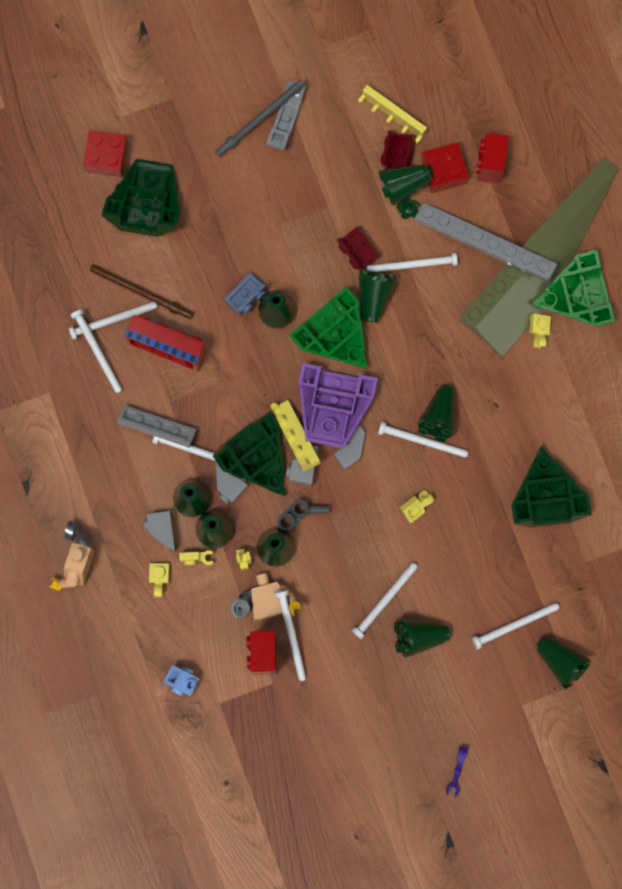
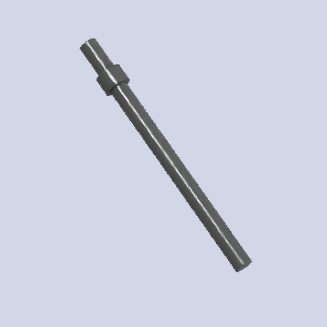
[215,79,305,157]

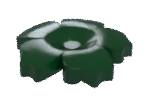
[397,197,419,219]

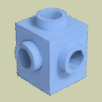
[163,665,199,696]

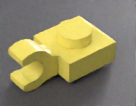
[529,314,551,348]
[399,490,434,523]
[236,548,252,571]
[179,550,214,566]
[149,563,169,597]

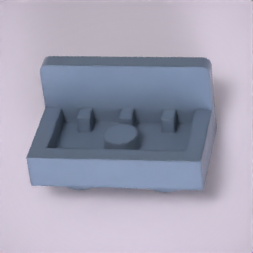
[224,273,267,316]

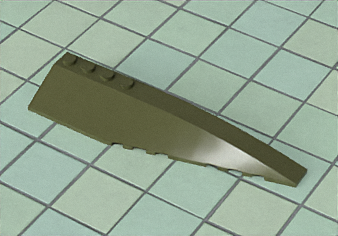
[459,158,619,357]

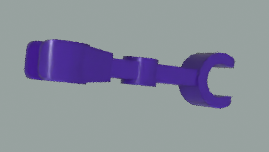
[446,747,468,797]

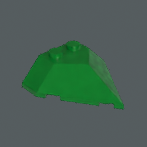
[532,249,616,327]
[289,287,367,369]

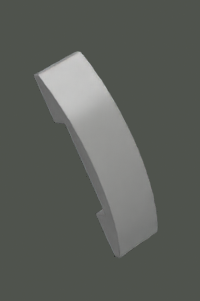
[266,80,306,151]

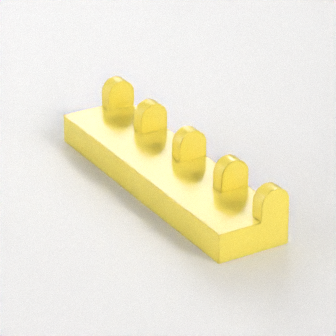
[358,85,427,144]
[270,400,321,472]

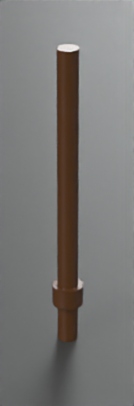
[90,265,194,320]

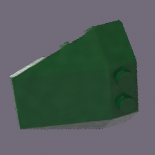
[102,159,180,237]

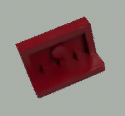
[381,130,416,169]
[337,226,381,270]

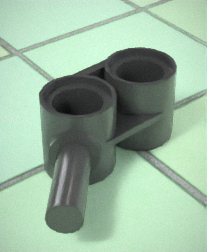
[277,500,329,532]

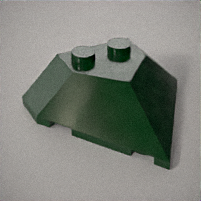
[213,412,286,496]
[511,446,592,528]

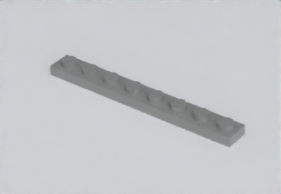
[415,203,557,283]

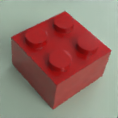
[83,130,128,178]
[475,133,509,183]
[421,143,469,193]

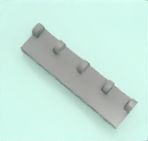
[117,405,196,448]

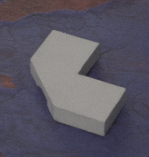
[334,424,365,470]

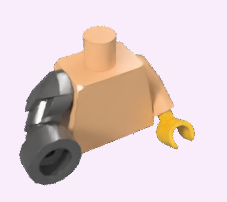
[49,521,95,591]
[230,573,303,621]

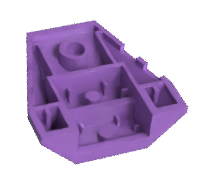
[299,363,378,449]

